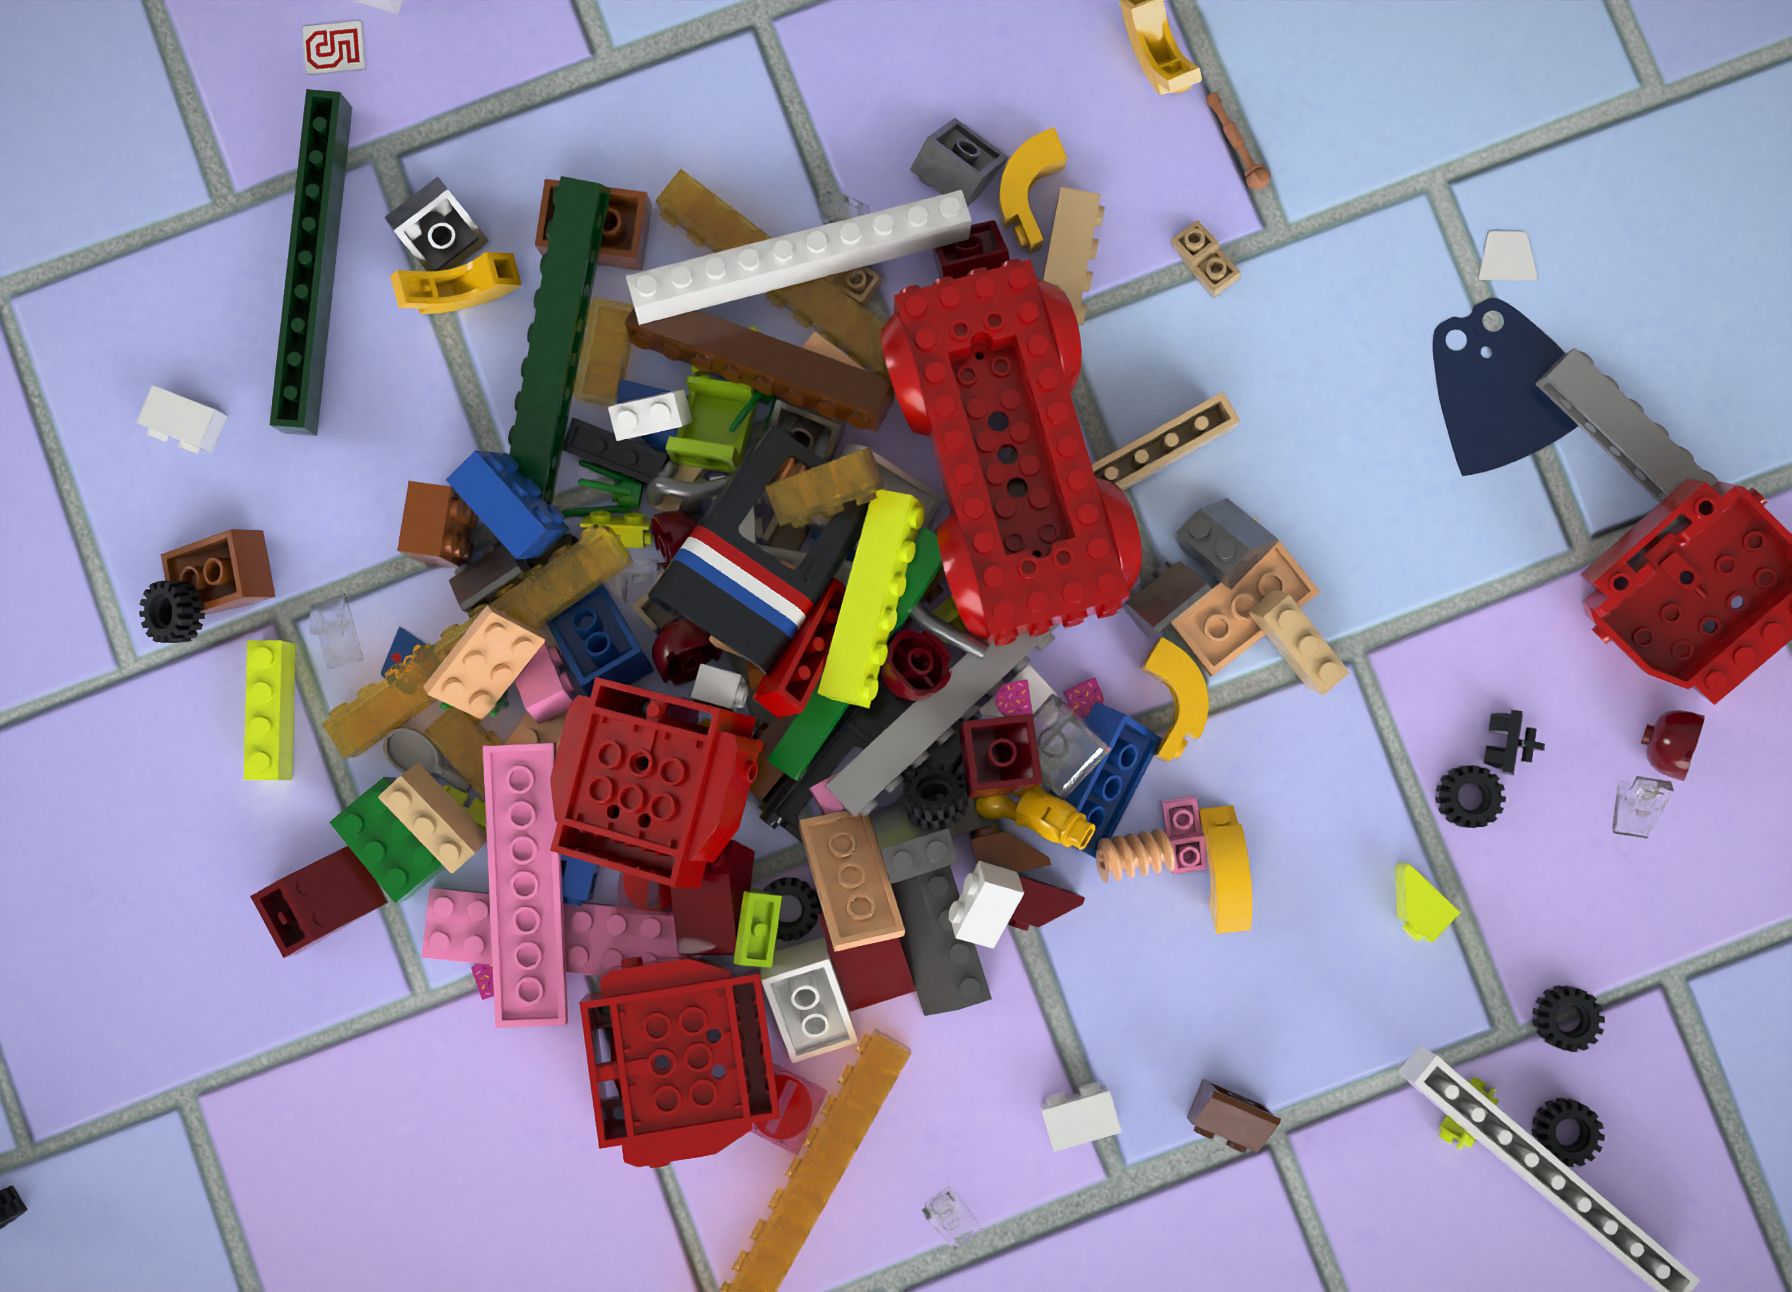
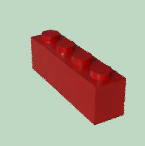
[752,578,846,718]

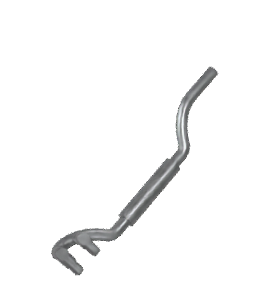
[647,461,989,660]

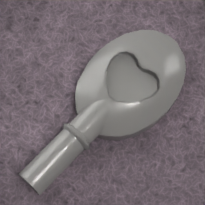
[383,727,474,793]

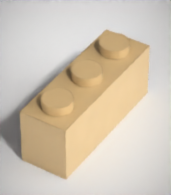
[1247,589,1350,695]
[378,762,487,874]

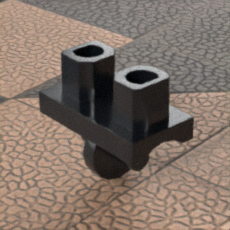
[1484,710,1545,775]

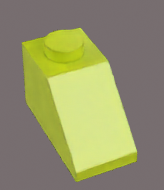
[1395,862,1461,943]

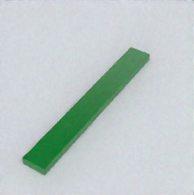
[767,527,943,781]

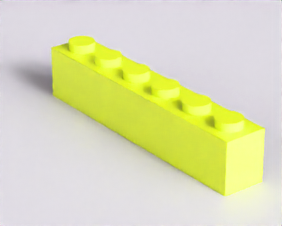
[818,488,925,708]

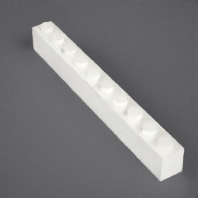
[626,190,972,325]
[1397,1045,1700,1292]

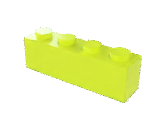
[243,640,296,780]

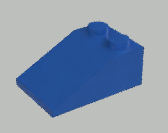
[540,578,654,697]

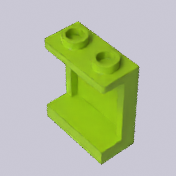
[665,375,759,473]
[729,887,782,968]

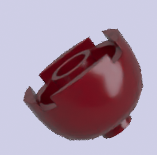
[651,510,698,570]
[652,619,723,685]
[880,629,952,701]
[1641,710,1705,781]

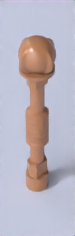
[1205,92,1271,190]

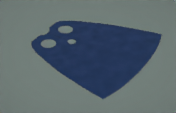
[1433,298,1578,476]

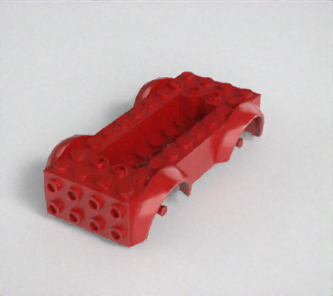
[880,259,1142,647]

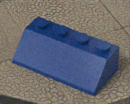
[1048,702,1162,859]

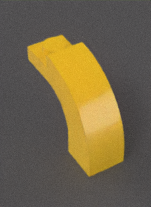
[1119,0,1202,96]
[998,127,1067,255]
[390,252,522,314]
[1140,637,1209,762]
[1199,805,1252,934]

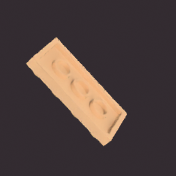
[1169,539,1320,677]
[798,810,905,951]

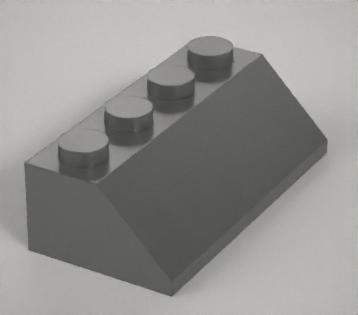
[890,865,992,1016]

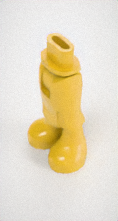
[976,785,1095,850]

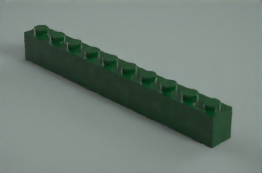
[269,89,352,436]
[508,176,611,505]

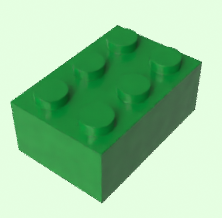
[329,777,445,903]

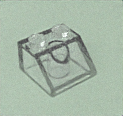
[1033,693,1112,800]

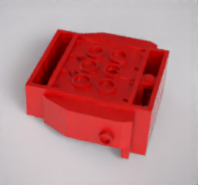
[1580,478,1792,705]
[550,677,764,889]
[579,955,780,1168]

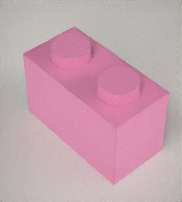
[514,641,576,724]

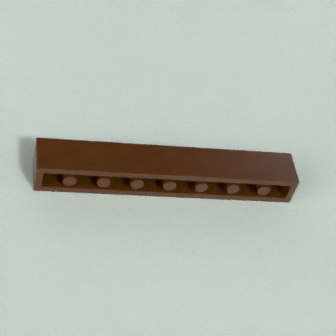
[625,308,894,433]

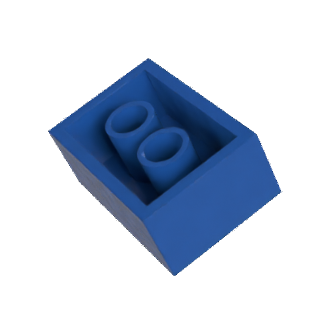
[446,450,570,559]

